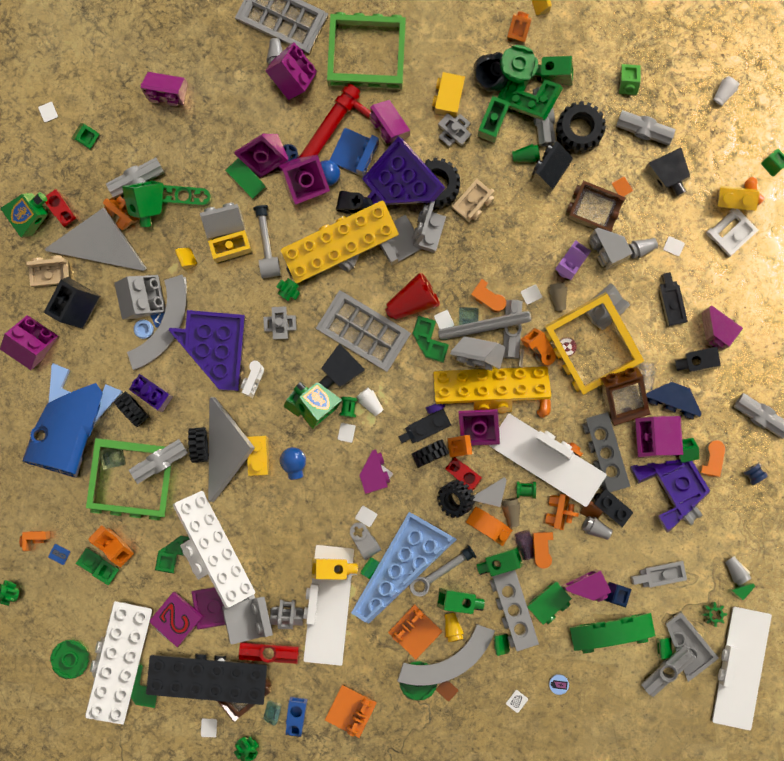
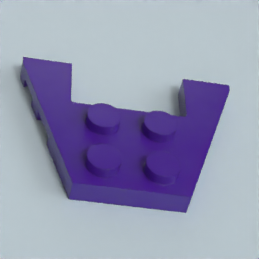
[630,460,710,533]

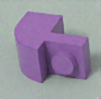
[555,240,591,280]

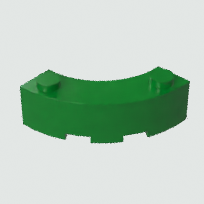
[570,613,656,654]

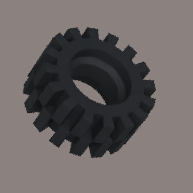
[114,391,149,427]
[188,427,209,463]
[411,439,449,468]
[437,480,475,518]

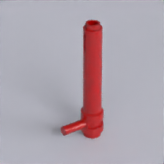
[298,84,371,158]

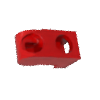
[45,189,77,227]
[445,457,482,491]

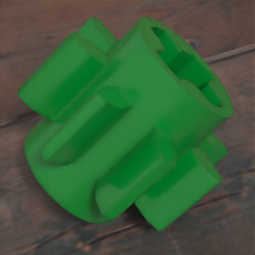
[276,278,300,302]
[0,580,19,606]
[701,602,728,627]
[234,737,259,761]

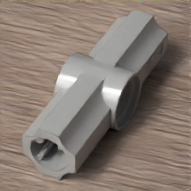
[532,87,556,147]
[616,110,676,146]
[106,158,164,199]
[503,300,523,359]
[734,393,784,439]
[129,439,188,484]
[641,645,696,697]

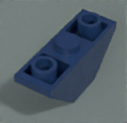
[646,382,702,420]

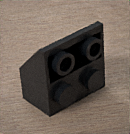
[532,141,573,194]
[43,277,101,329]

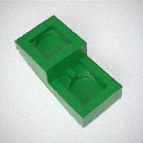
[225,158,266,199]
[76,547,119,586]

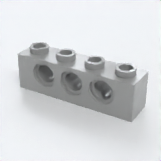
[490,570,539,651]

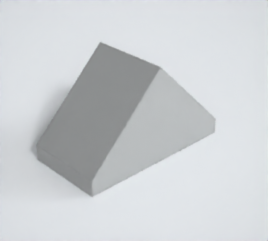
[472,477,507,507]

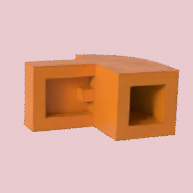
[466,506,513,546]
[88,525,134,568]

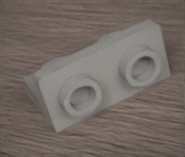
[585,283,630,330]

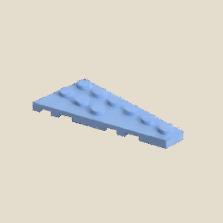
[351,512,457,624]

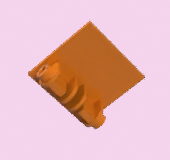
[388,604,443,660]
[325,685,377,738]

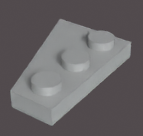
[666,611,719,682]

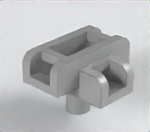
[438,113,472,148]
[263,306,297,340]
[270,599,304,629]

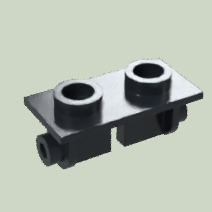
[594,488,633,528]

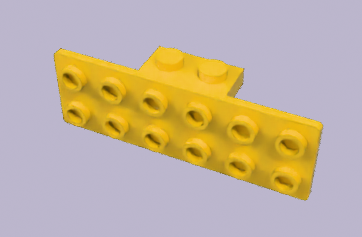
[281,200,399,283]
[433,366,551,413]

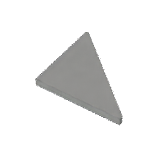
[45,208,147,271]
[208,397,255,502]

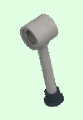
[253,205,281,279]
[409,545,476,597]

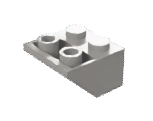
[200,203,246,240]
[589,228,633,270]
[114,275,166,320]
[450,336,506,371]

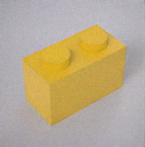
[432,72,465,118]
[717,186,759,211]
[208,230,252,263]
[247,436,270,476]

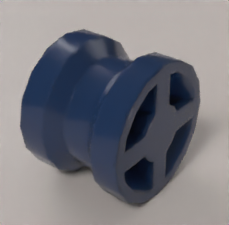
[283,144,299,162]
[743,462,768,486]

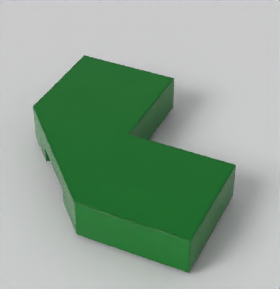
[412,316,449,363]
[155,535,190,574]
[131,664,158,708]

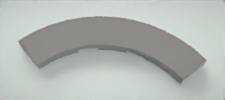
[127,274,187,370]
[397,624,495,685]

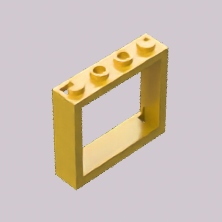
[544,292,644,395]

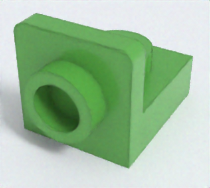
[619,64,641,95]

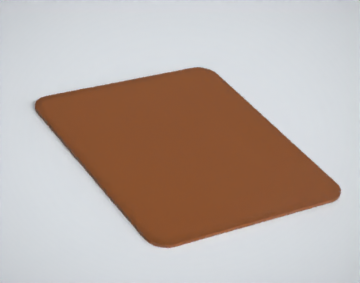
[436,681,458,702]

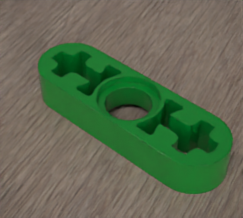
[162,185,211,207]

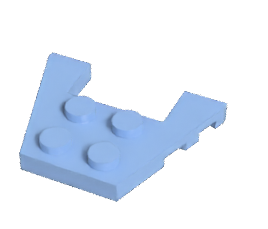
[49,363,123,425]

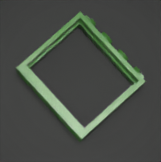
[327,12,406,89]
[86,438,172,520]

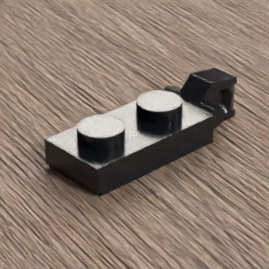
[659,272,688,327]
[398,409,452,444]

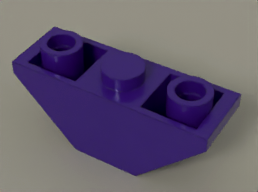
[129,374,173,412]

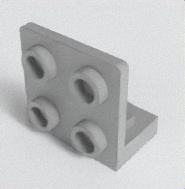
[412,201,446,253]
[380,215,421,266]
[222,597,273,644]

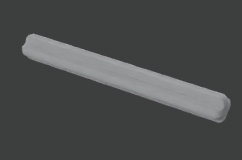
[438,311,531,340]

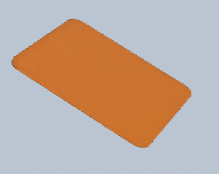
[612,177,633,197]

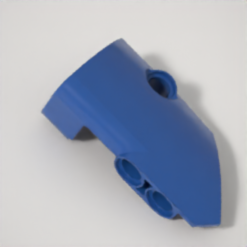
[22,383,103,478]

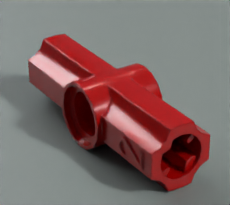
[239,642,299,664]

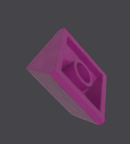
[234,133,288,177]
[459,409,500,446]

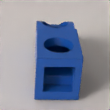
[285,697,308,737]

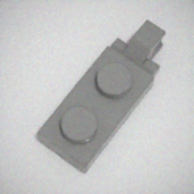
[631,561,687,588]

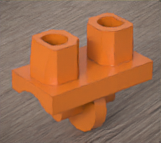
[103,196,139,230]
[545,494,579,530]

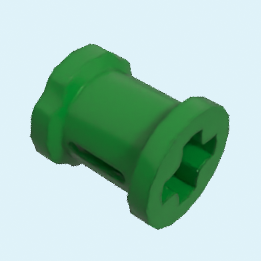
[339,397,358,418]
[516,481,536,499]

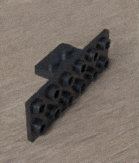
[146,653,267,705]

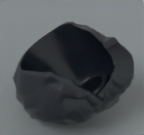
[473,52,509,92]

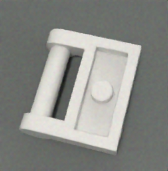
[706,208,759,257]
[241,361,264,399]

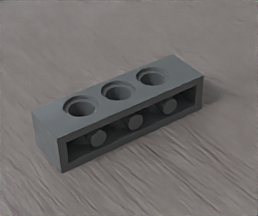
[582,412,631,492]

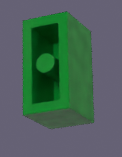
[477,96,510,143]
[527,580,572,625]

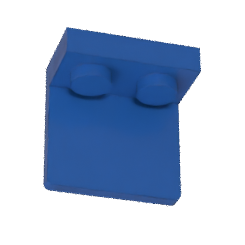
[330,128,379,177]

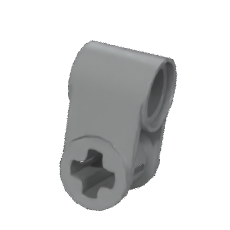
[350,522,382,560]

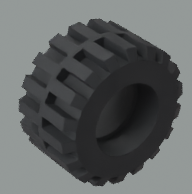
[556,101,606,154]
[423,158,460,209]

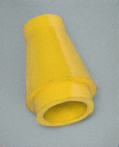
[444,613,464,643]

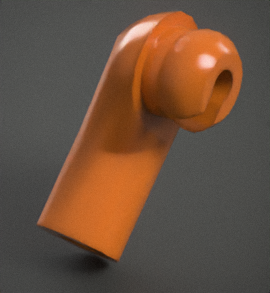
[744,177,765,205]
[537,399,551,418]

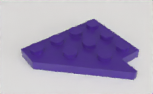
[362,136,445,205]
[169,310,245,391]

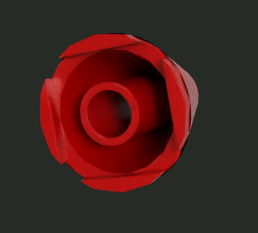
[385,273,440,320]

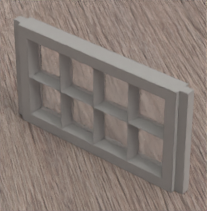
[235,0,328,54]
[316,290,411,372]

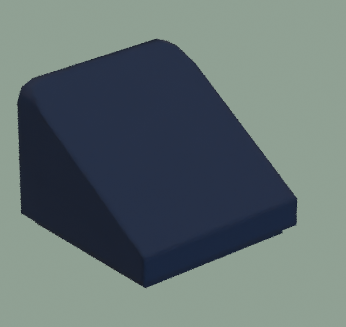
[604,582,632,608]

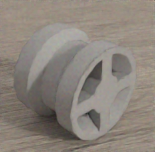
[683,507,703,526]

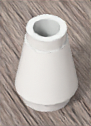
[713,76,739,106]
[357,388,384,416]

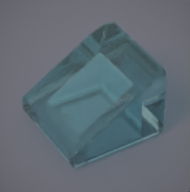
[459,307,478,325]
[100,448,126,470]
[263,701,282,726]

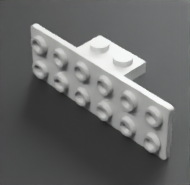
[489,414,607,507]
[173,491,255,608]
[303,545,354,666]
[85,601,152,724]
[712,607,772,730]

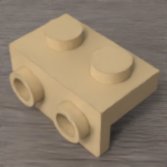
[452,179,495,222]
[26,255,69,287]

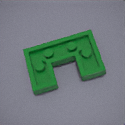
[497,80,563,121]

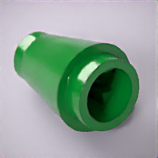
[512,144,540,162]

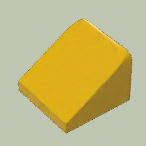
[531,0,552,16]
[175,248,197,270]

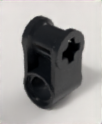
[336,191,373,214]

